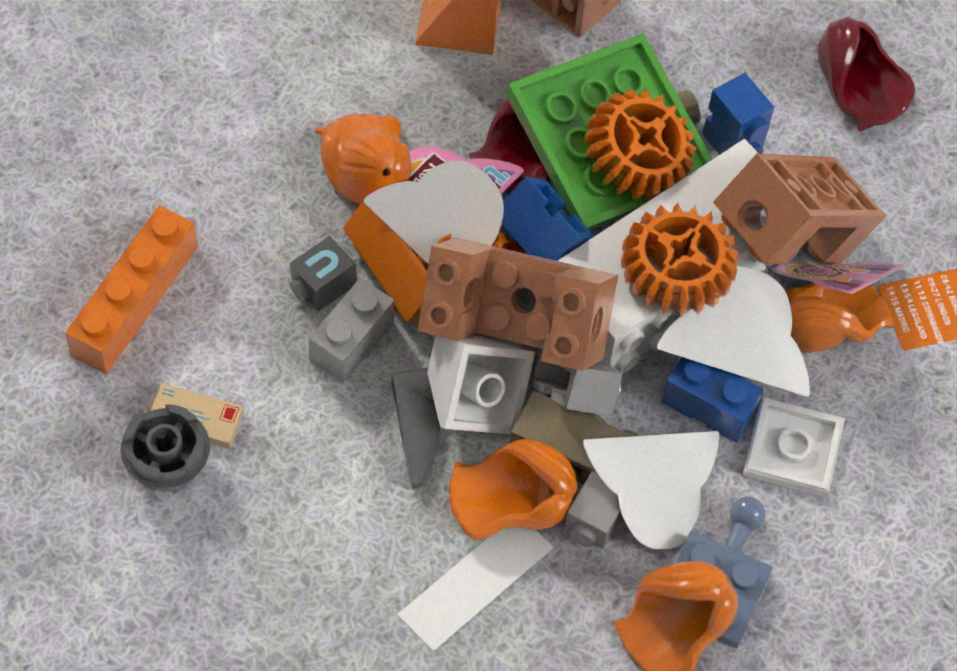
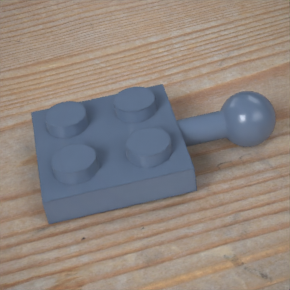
[676,497,773,648]

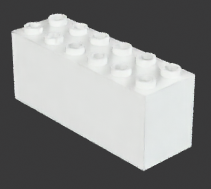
[558,139,799,374]

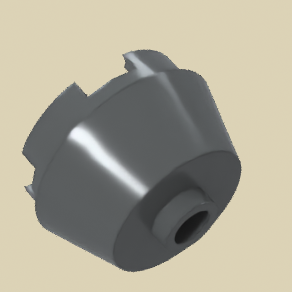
[121,404,210,492]

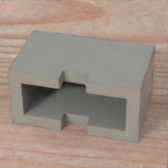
[309,277,395,383]
[528,348,623,415]

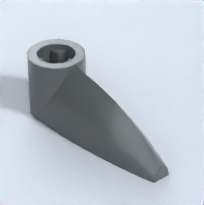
[391,367,440,489]

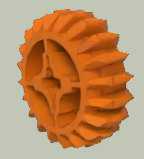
[583,89,697,201]
[620,203,739,317]

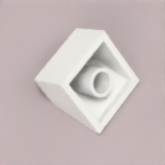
[427,335,535,434]

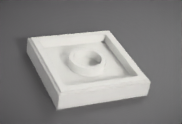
[742,397,845,498]

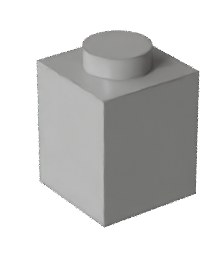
[564,471,622,549]

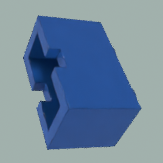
[702,72,774,155]
[501,177,595,261]
[661,357,763,443]

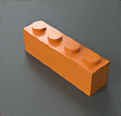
[65,205,198,375]

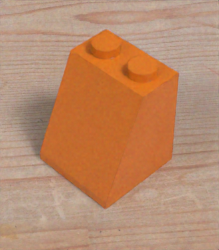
[415,0,502,55]

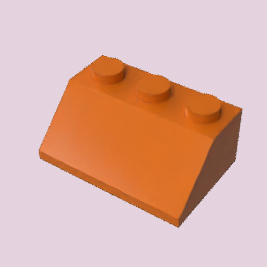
[343,194,428,323]

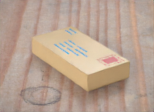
[150,383,244,449]

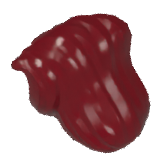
[817,16,916,132]
[469,99,550,192]

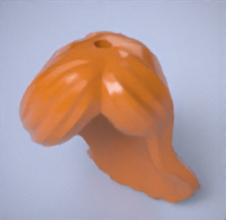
[315,113,412,204]
[785,282,895,353]
[449,439,577,540]
[614,560,738,671]

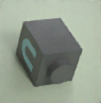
[289,236,357,311]

